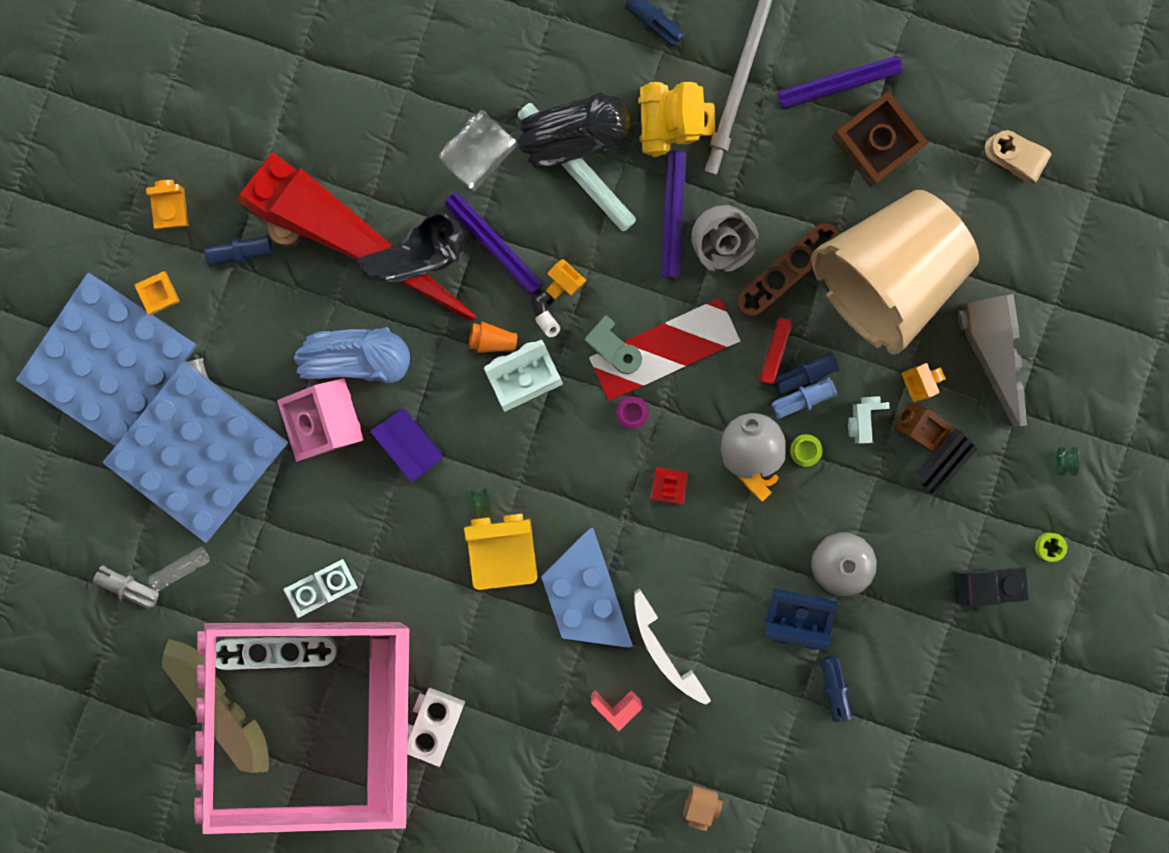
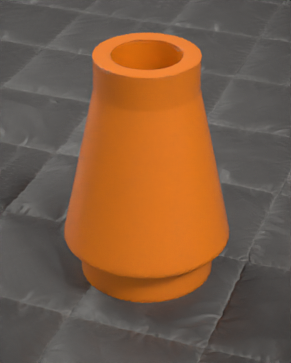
[469,321,517,353]

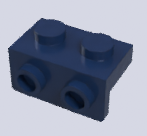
[765,588,837,650]

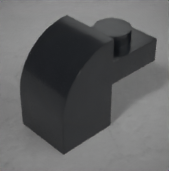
[954,567,1029,606]

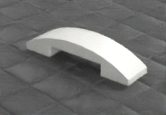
[634,588,711,705]

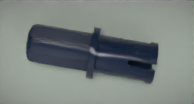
[624,0,684,46]
[775,352,840,393]
[820,656,853,722]

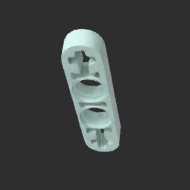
[215,636,338,670]

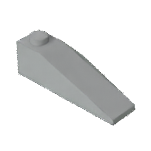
[958,294,1027,427]

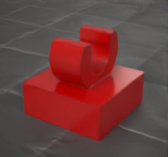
[651,467,688,504]

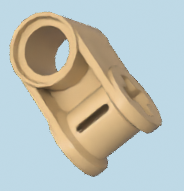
[984,130,1051,184]

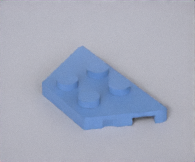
[541,527,633,648]

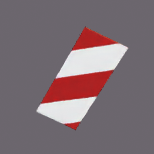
[589,297,740,401]

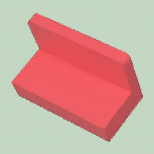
[590,690,642,731]

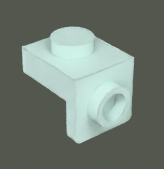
[848,396,890,443]

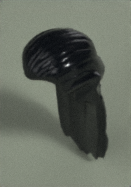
[518,92,632,168]
[357,212,464,283]

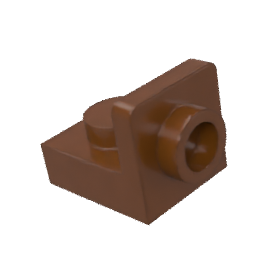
[894,402,953,453]

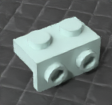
[484,340,563,412]

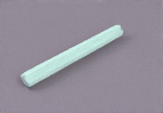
[518,103,636,231]

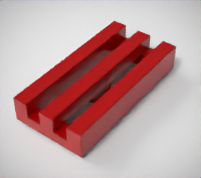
[759,318,793,384]

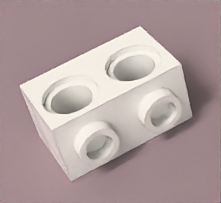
[407,688,465,767]

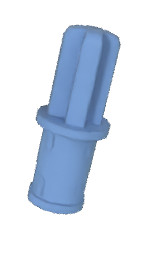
[772,377,837,418]

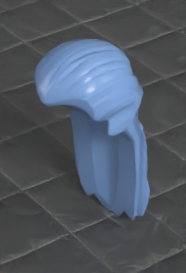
[294,327,410,383]

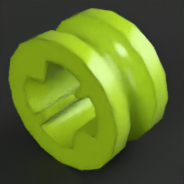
[1035,532,1068,562]

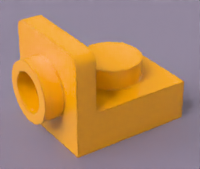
[146,180,189,230]

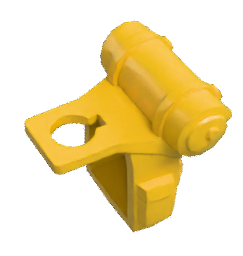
[638,82,715,157]

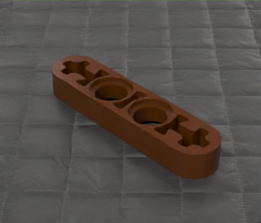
[736,223,839,317]

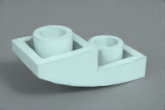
[283,559,358,618]

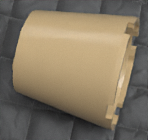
[811,190,979,354]

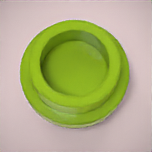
[790,434,823,467]

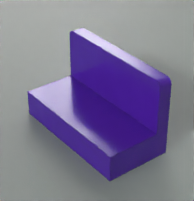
[370,408,443,482]

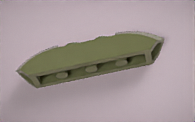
[161,639,269,773]

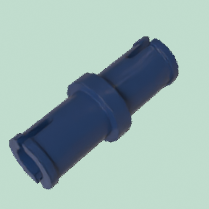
[204,234,273,267]

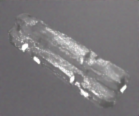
[148,547,210,591]

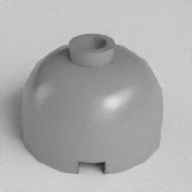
[691,205,759,272]
[721,413,786,478]
[811,532,877,597]

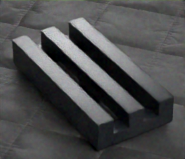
[913,427,978,497]

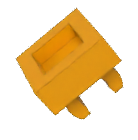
[546,259,587,299]
[134,271,180,315]
[901,363,946,402]
[738,474,779,501]

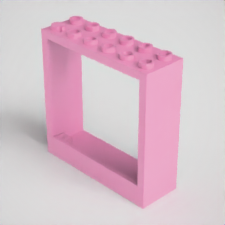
[194,622,409,834]

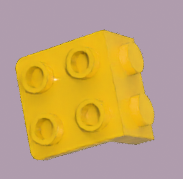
[464,513,537,590]

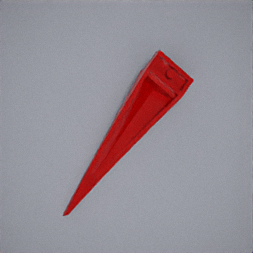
[236,152,476,321]

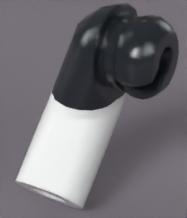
[531,290,560,337]

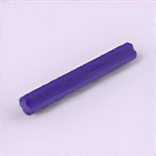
[777,56,903,109]
[661,150,686,279]
[445,192,542,295]

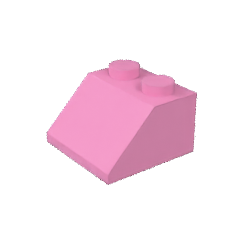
[277,378,364,462]

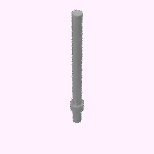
[704,0,772,176]

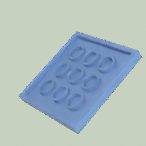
[16,273,198,446]
[103,361,288,543]

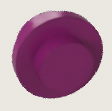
[616,397,648,429]

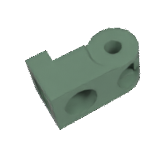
[584,315,642,374]

